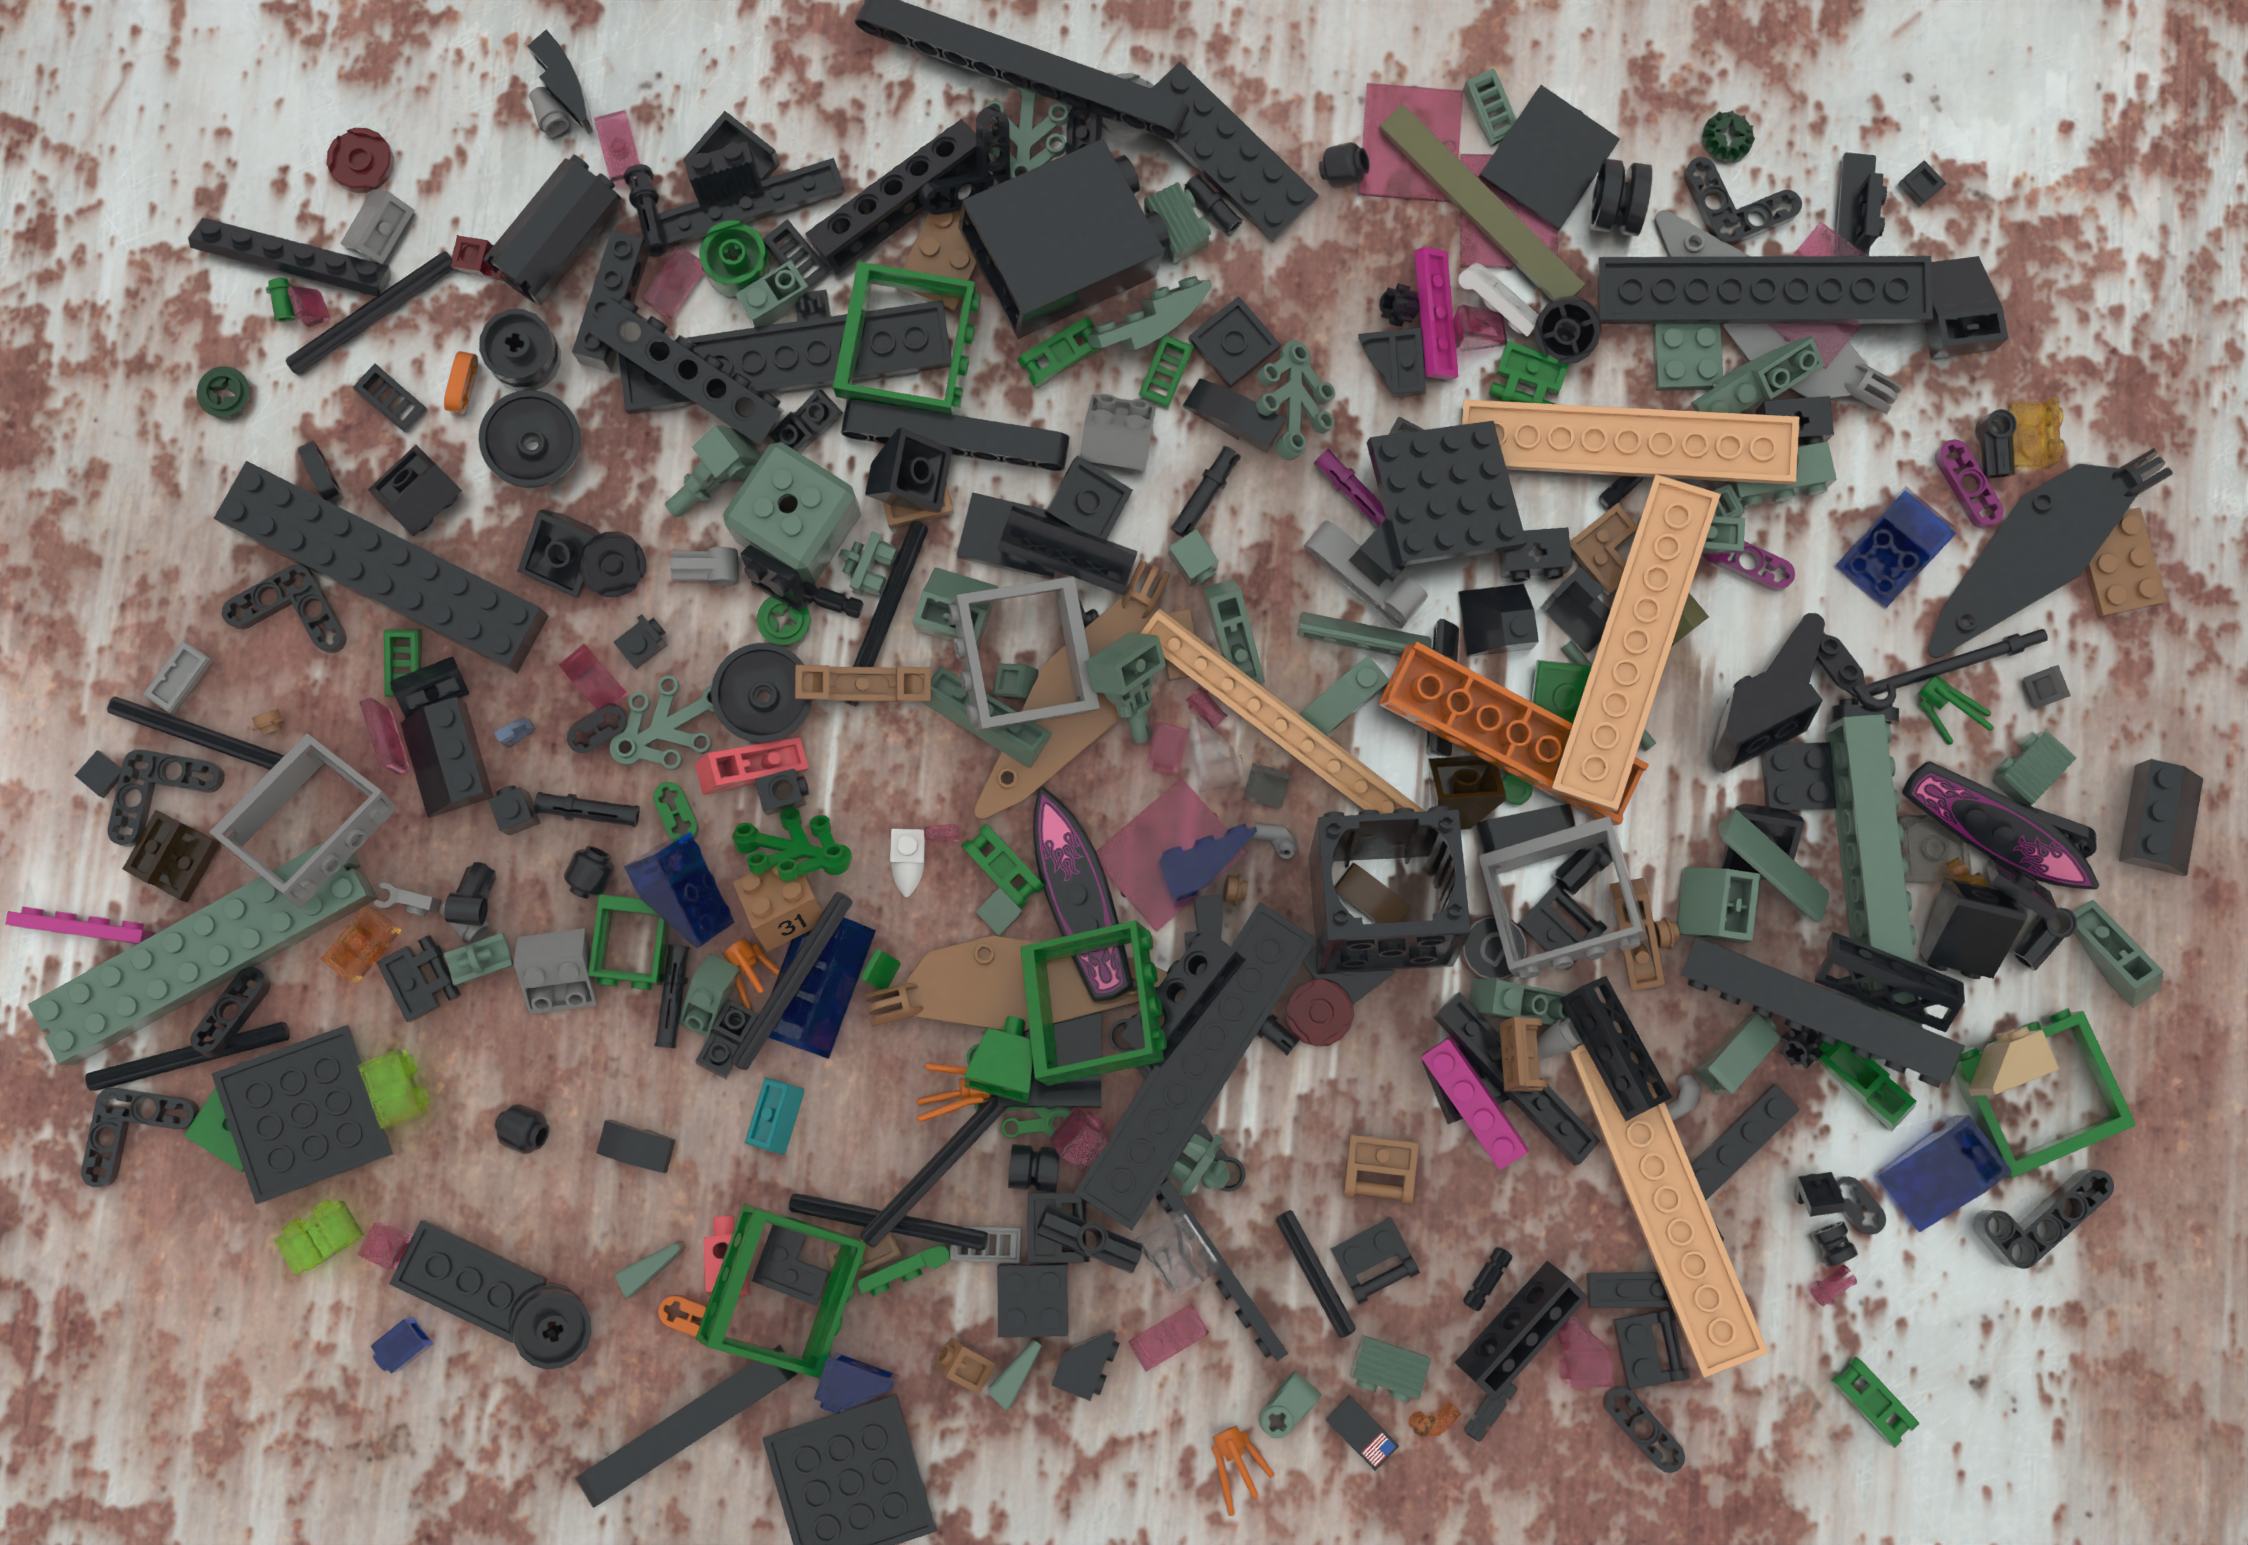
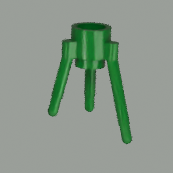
[1917,675,1994,745]

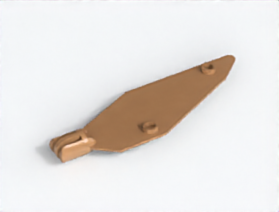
[974,559,1170,819]
[864,935,1167,1031]

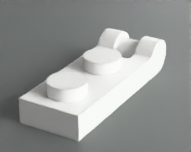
[1458,263,1538,336]

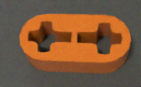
[444,351,478,414]
[658,1295,707,1337]

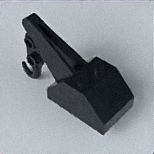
[1712,613,1896,774]

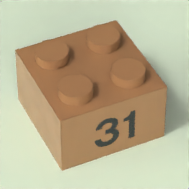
[733,859,824,952]

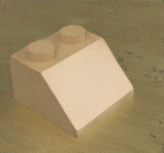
[1969,1027,2059,1096]

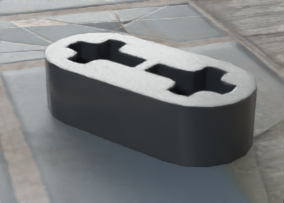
[298,440,342,502]
[567,703,626,753]
[1835,1176,1886,1234]

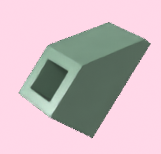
[735,260,809,328]
[679,953,740,1038]

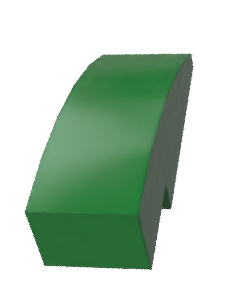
[1818,1040,1917,1131]

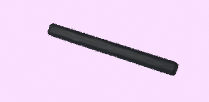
[285,251,453,374]
[842,521,928,707]
[107,696,285,770]
[731,892,853,1070]
[85,1022,290,1091]
[860,1095,1008,1248]
[789,1193,988,1250]

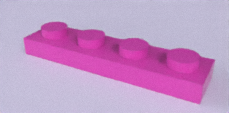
[1415,247,1459,381]
[5,907,155,944]
[1421,1036,1529,1170]

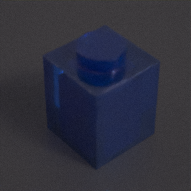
[370,1317,433,1374]

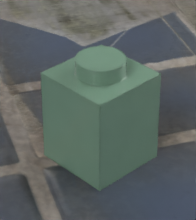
[1168,529,1219,586]

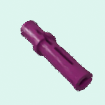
[1314,448,1386,527]

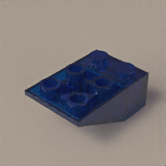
[1836,486,1957,608]
[1156,824,1257,904]
[624,832,735,948]
[1876,1115,2012,1232]

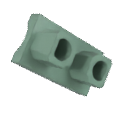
[839,531,898,596]
[443,933,514,986]
[1169,1133,1230,1198]

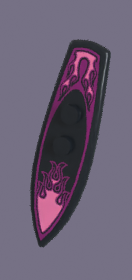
[1902,761,2099,890]
[1033,787,1133,1002]

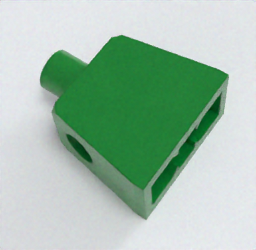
[964,1016,1033,1103]

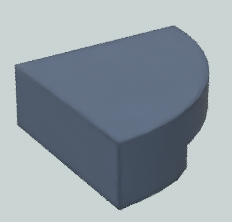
[494,718,536,747]

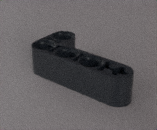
[1973,1169,2114,1269]

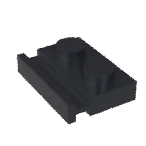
[740,545,809,612]

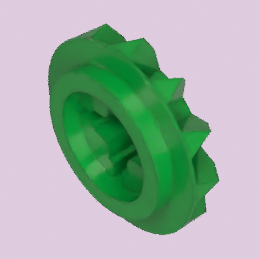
[757,596,811,647]

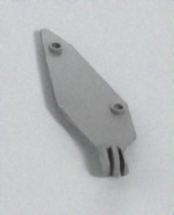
[1656,210,1904,414]

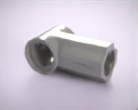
[670,547,738,586]

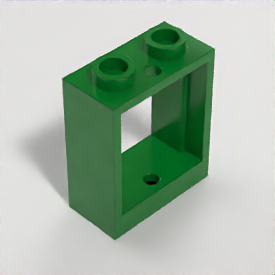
[588,894,672,990]

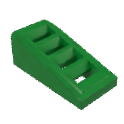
[1138,335,1194,408]
[384,629,422,697]

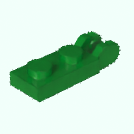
[857,1244,951,1297]

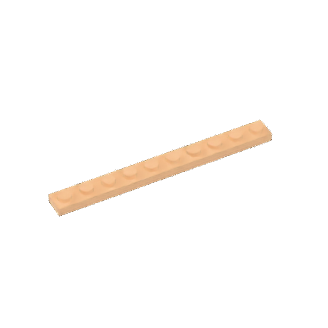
[1140,608,1425,814]

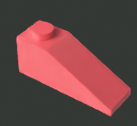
[695,737,809,795]

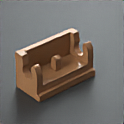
[1499,1017,1547,1092]

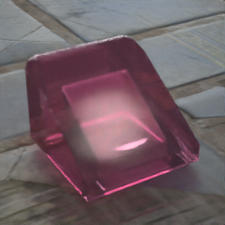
[287,286,330,327]

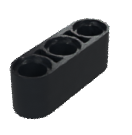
[1476,804,1576,854]

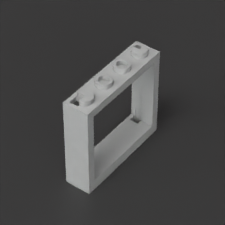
[948,576,1100,732]
[209,733,397,909]
[1478,816,1648,979]

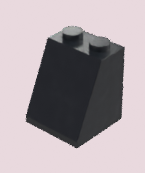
[1919,877,2028,979]

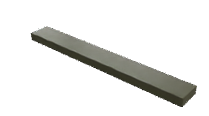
[1379,104,1586,301]

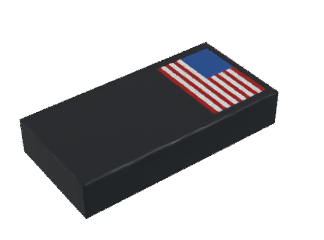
[1325,1394,1399,1471]

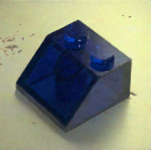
[814,1352,900,1414]

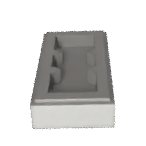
[143,640,214,715]

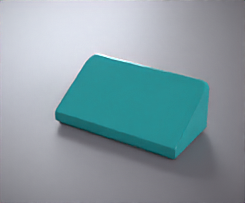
[745,1077,804,1154]

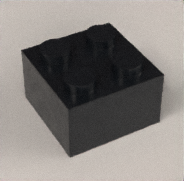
[997,1263,1069,1337]

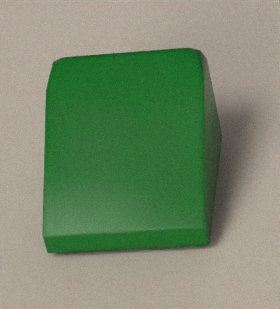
[861,949,901,990]

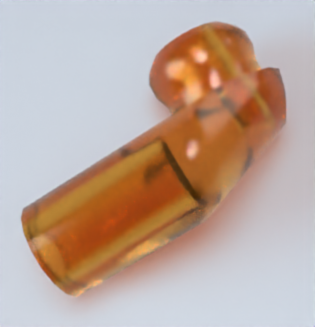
[1408,1402,1461,1437]

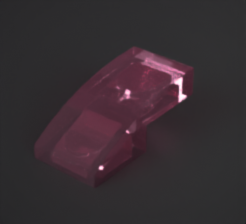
[1128,1303,1209,1372]

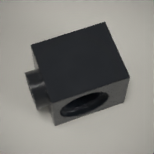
[755,768,810,816]

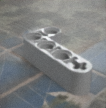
[1304,520,1428,629]

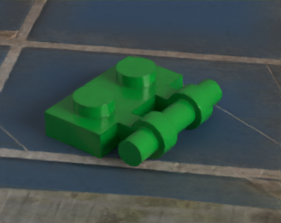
[1489,341,1569,404]

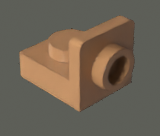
[935,1337,996,1394]

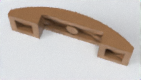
[795,665,931,702]

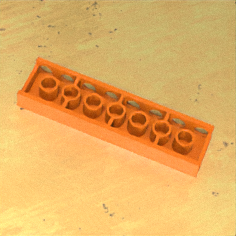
[1378,641,1649,825]

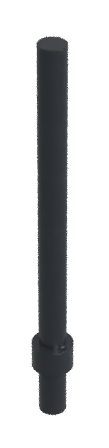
[1866,629,2048,696]

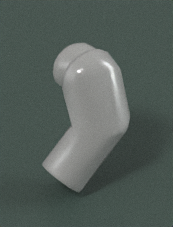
[1253,823,1298,860]
[1666,1074,1701,1121]

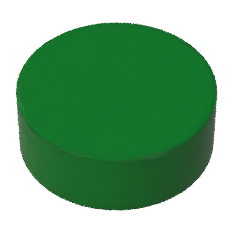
[1502,774,1533,807]

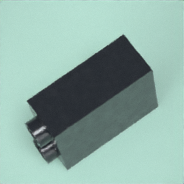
[958,139,1170,339]

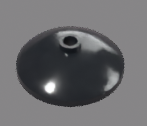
[478,390,581,488]
[711,643,813,743]

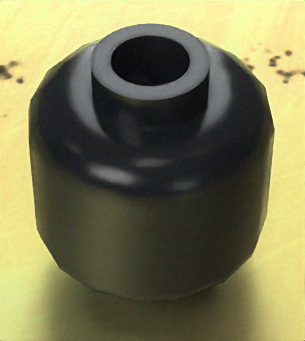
[1319,142,1370,189]
[564,846,615,899]
[495,1104,549,1154]

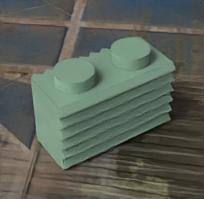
[1144,182,1211,264]
[1993,730,2077,806]
[1350,1335,1431,1403]

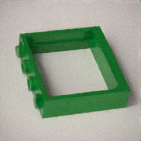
[833,262,981,415]
[1020,920,1166,1086]
[1954,1008,2136,1178]
[695,1203,866,1378]

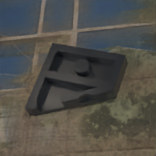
[1358,327,1426,398]

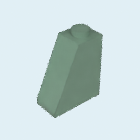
[1692,1013,1781,1095]

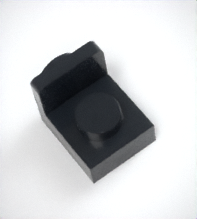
[613,614,667,670]
[1796,1172,1845,1217]

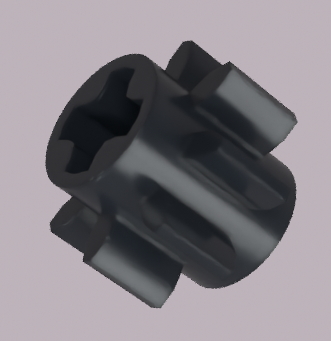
[1379,283,1420,327]
[1780,1028,1824,1069]

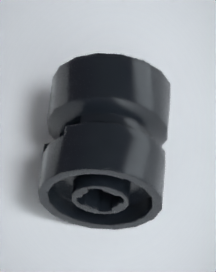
[1008,1144,1060,1193]

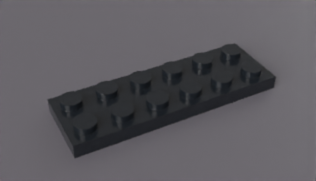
[1151,62,1319,243]

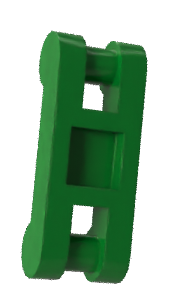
[1017,317,1104,388]
[961,823,1044,909]
[1831,1356,1919,1448]

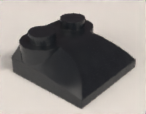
[517,509,600,598]
[1721,804,1805,880]

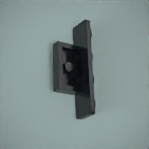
[1835,152,1887,256]

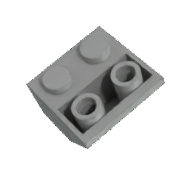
[1080,394,1156,471]
[514,928,597,1014]

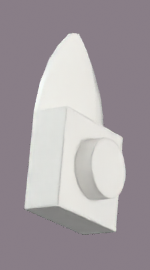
[890,829,926,897]

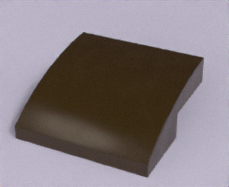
[122,810,221,902]

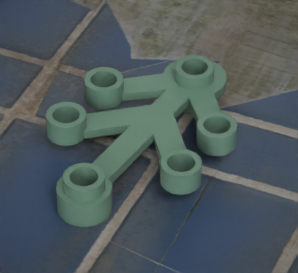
[985,87,1069,179]
[1256,340,1335,461]
[610,675,715,771]

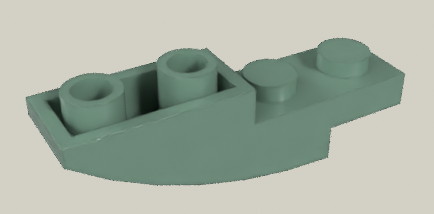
[1086,276,1212,350]
[1691,336,1825,414]

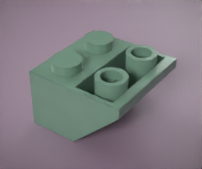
[912,567,999,650]
[1677,867,1760,944]

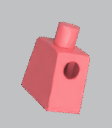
[703,1216,751,1297]

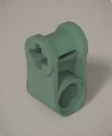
[1258,1370,1322,1438]

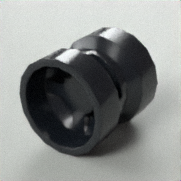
[1812,1221,1858,1267]

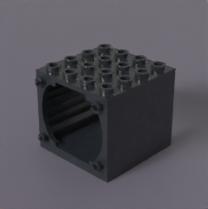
[1309,806,1471,974]

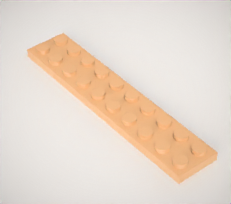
[1462,400,1799,485]
[1551,474,1721,812]
[1568,1030,1769,1378]

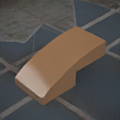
[1334,863,1411,923]

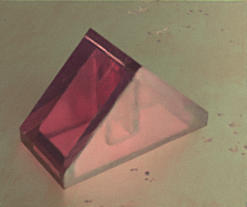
[1453,304,1507,352]
[559,643,628,709]

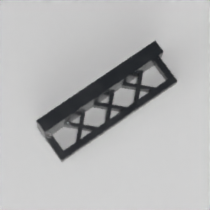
[997,506,1138,595]
[1815,932,1965,1033]
[1559,976,1673,1121]

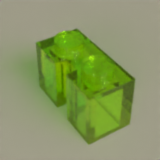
[358,1049,430,1129]
[274,1199,365,1275]

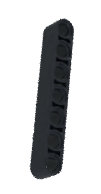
[841,399,1070,471]
[575,1345,798,1508]

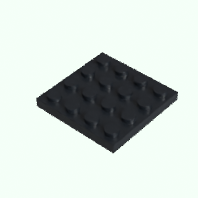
[1366,421,1527,566]
[212,1025,393,1205]
[762,1393,938,1545]

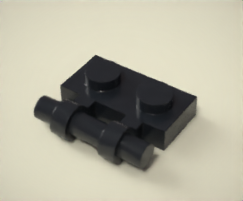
[376,935,461,1022]

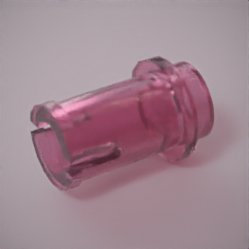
[1186,687,1228,730]
[1810,1265,1857,1306]

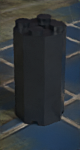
[483,154,622,306]

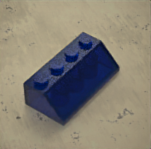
[768,918,876,1059]

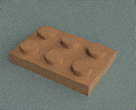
[896,210,978,314]
[2085,507,2167,618]

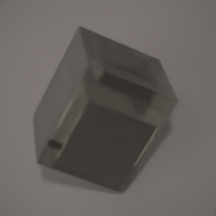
[1242,763,1292,809]

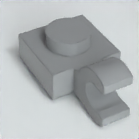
[374,883,441,917]

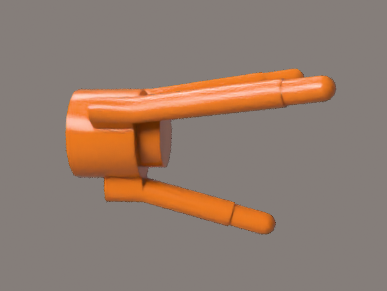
[724,939,803,1011]
[917,1063,990,1122]
[1211,1425,1274,1516]

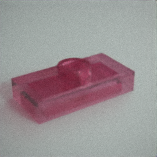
[594,110,640,182]
[642,245,704,319]

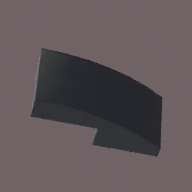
[769,389,843,453]
[696,999,759,1079]
[597,1120,676,1173]

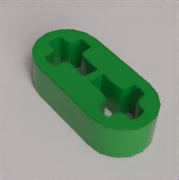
[653,782,699,844]

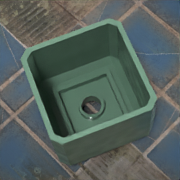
[723,442,861,584]

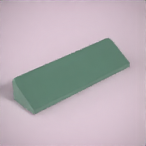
[1297,612,1432,657]
[922,666,1052,768]
[1717,810,1829,923]

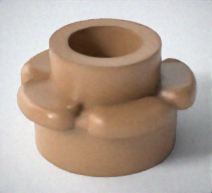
[252,709,285,735]
[1223,873,1248,906]
[1654,917,1680,950]

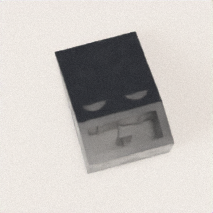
[1924,256,2009,359]

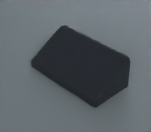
[390,657,470,718]

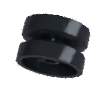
[1590,158,1652,237]
[479,309,561,391]
[508,1282,592,1369]

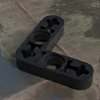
[918,107,1010,215]
[1684,157,1802,246]
[222,565,347,653]
[108,750,224,847]
[81,1088,200,1187]

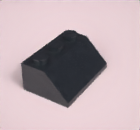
[400,697,493,818]
[2119,759,2203,876]

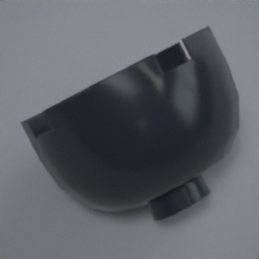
[1534,295,1602,364]

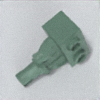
[665,425,762,517]
[1085,632,1166,743]

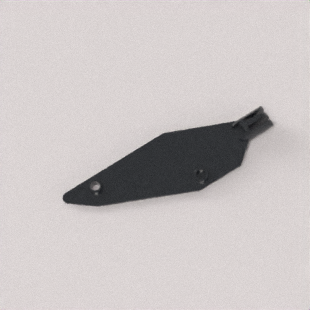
[1928,448,2173,658]

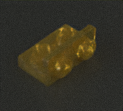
[2008,397,2065,469]

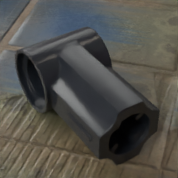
[1975,409,2017,479]
[1553,841,1613,895]
[444,862,496,926]
[2010,907,2077,971]

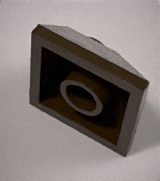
[1428,756,1506,830]

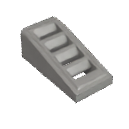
[950,1225,1021,1263]

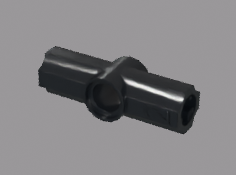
[1036,1205,1143,1274]

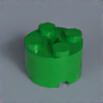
[699,220,770,297]

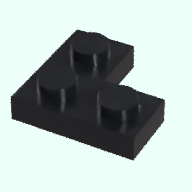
[751,1225,830,1305]

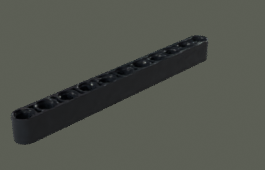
[855,0,1190,140]

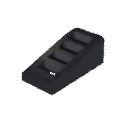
[763,219,830,288]
[353,363,427,433]

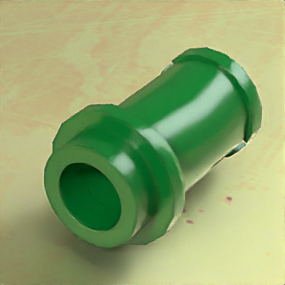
[266,278,296,322]

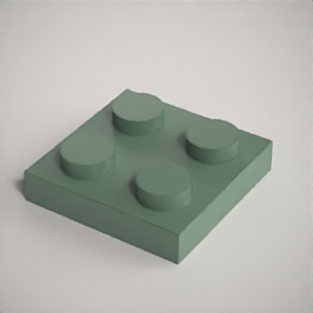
[1652,324,1724,391]

